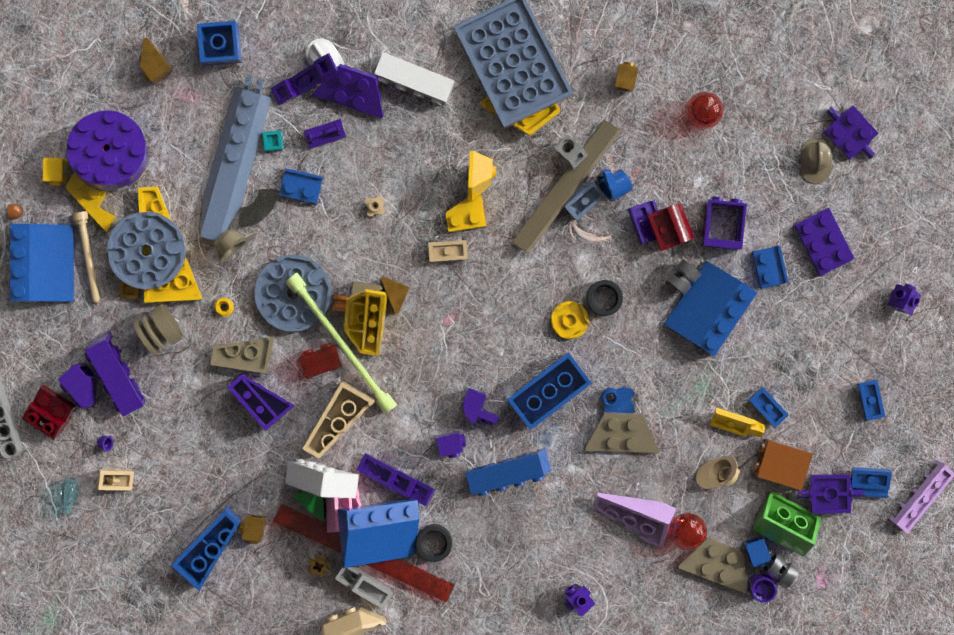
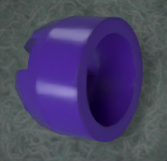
[96,436,113,451]

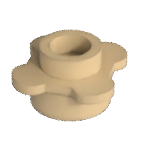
[365,196,385,217]

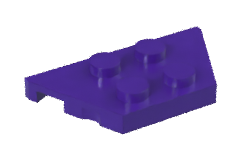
[313,64,385,118]

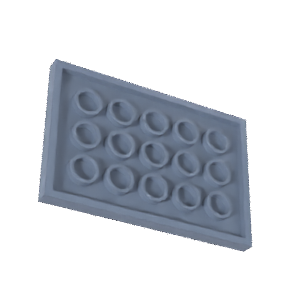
[454,0,574,129]

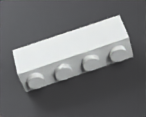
[374,52,455,106]

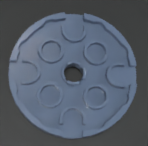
[107,212,186,289]
[254,255,332,332]

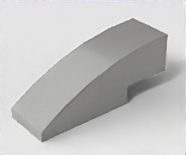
[332,560,393,609]

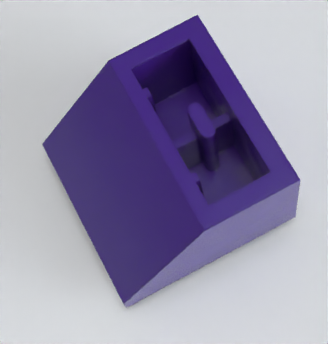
[57,363,97,409]

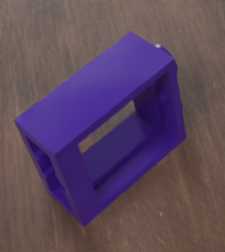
[701,196,747,250]

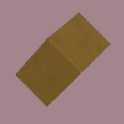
[381,277,410,314]

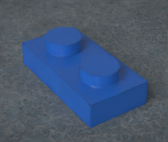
[857,379,886,421]
[748,387,789,428]

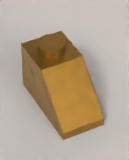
[140,37,174,84]

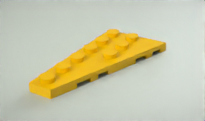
[138,187,203,303]

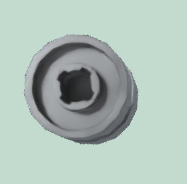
[665,259,702,295]
[762,553,799,589]

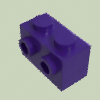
[436,430,466,458]

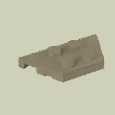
[585,412,659,453]
[677,538,748,594]

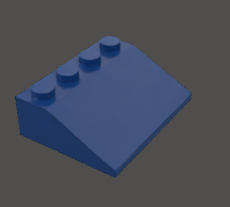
[10,224,74,302]
[664,261,758,357]
[338,499,419,568]

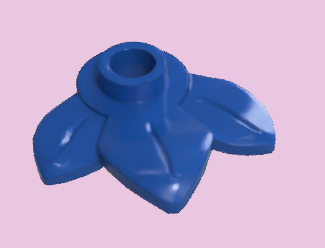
[601,387,635,413]

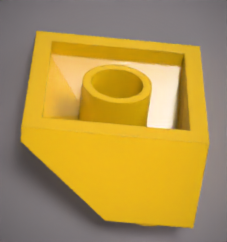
[468,151,496,202]

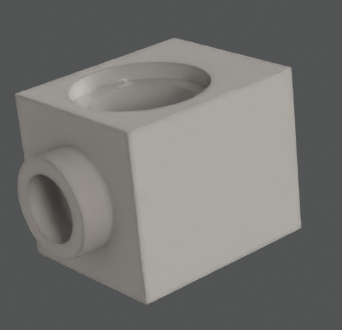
[554,134,588,169]

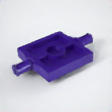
[823,105,879,160]
[797,474,865,514]

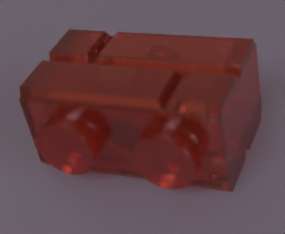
[299,342,344,379]

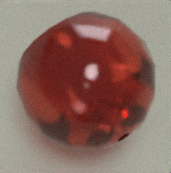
[686,91,724,130]
[669,512,707,551]

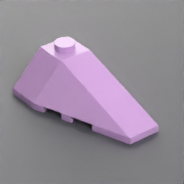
[594,493,676,548]

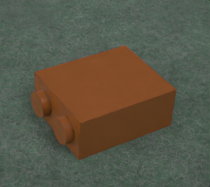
[753,439,813,490]

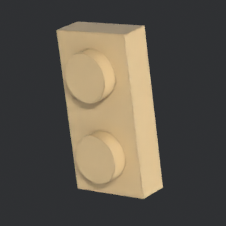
[428,240,468,262]

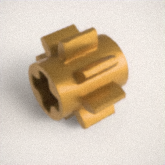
[307,553,331,578]

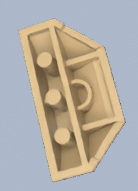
[319,607,387,635]

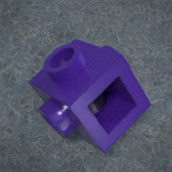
[887,283,921,316]
[562,583,595,617]

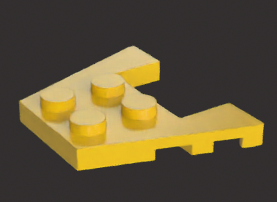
[480,96,560,136]
[65,172,116,232]

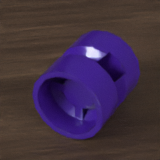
[747,574,777,603]

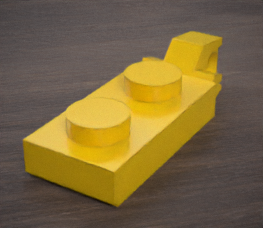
[709,408,765,437]

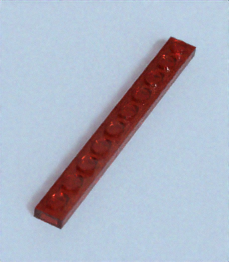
[273,503,455,603]

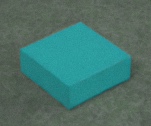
[262,130,284,152]

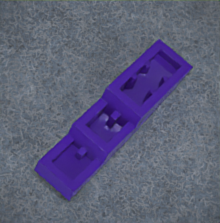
[357,453,436,506]

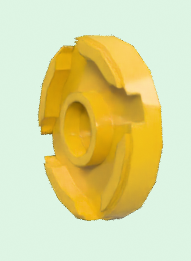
[551,301,589,339]

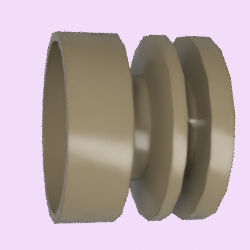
[133,305,184,356]

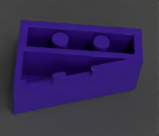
[227,374,295,431]

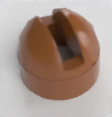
[7,204,23,220]

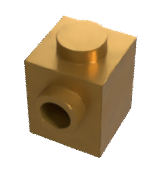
[613,62,639,93]
[240,514,267,544]

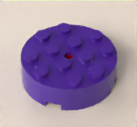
[66,110,148,191]

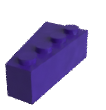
[84,331,145,416]

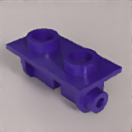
[304,119,346,149]

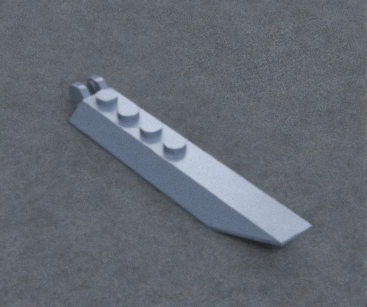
[200,75,272,241]

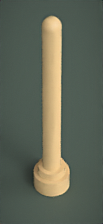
[72,211,100,303]

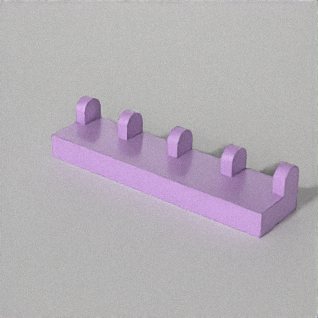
[889,460,954,533]

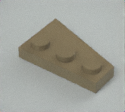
[210,336,274,375]

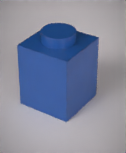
[742,536,771,568]

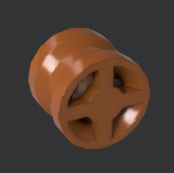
[330,294,349,311]

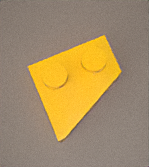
[445,194,486,232]

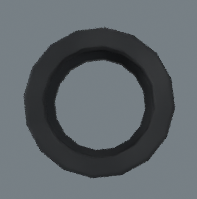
[586,280,623,316]
[416,524,452,562]

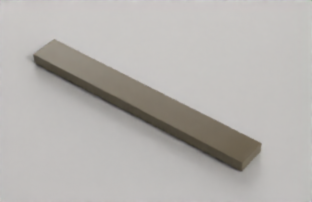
[512,120,621,253]

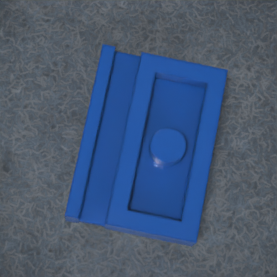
[279,168,323,204]
[752,245,789,289]
[850,467,892,498]

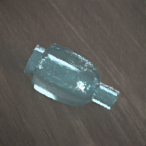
[60,478,79,514]

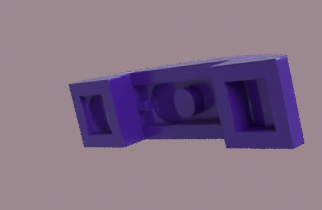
[270,53,338,105]

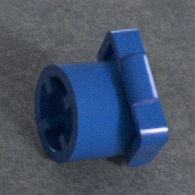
[598,169,633,202]

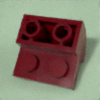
[646,202,695,252]
[22,385,76,440]

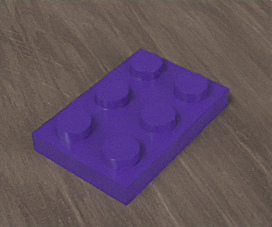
[794,208,855,276]

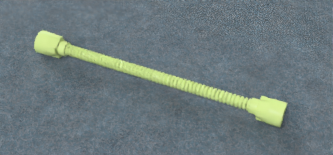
[285,273,397,414]

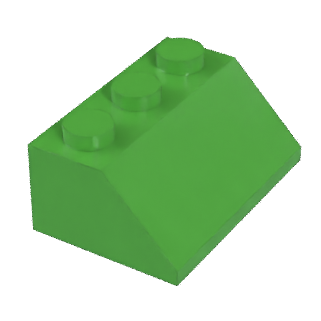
[753,491,821,557]

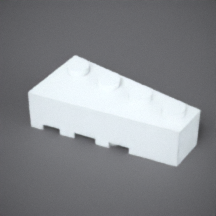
[285,458,359,498]

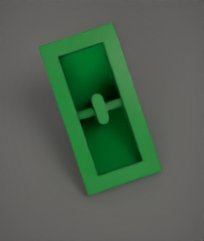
[293,491,326,522]

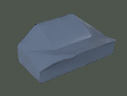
[564,181,606,221]

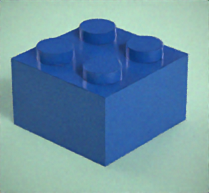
[197,21,242,66]

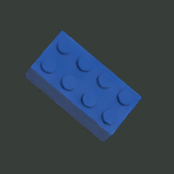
[507,352,592,430]

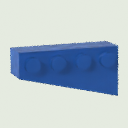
[465,448,552,496]
[171,506,241,591]

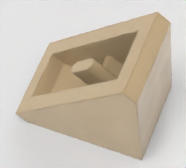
[96,467,134,491]

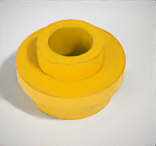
[214,298,234,317]

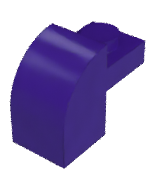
[463,388,499,425]

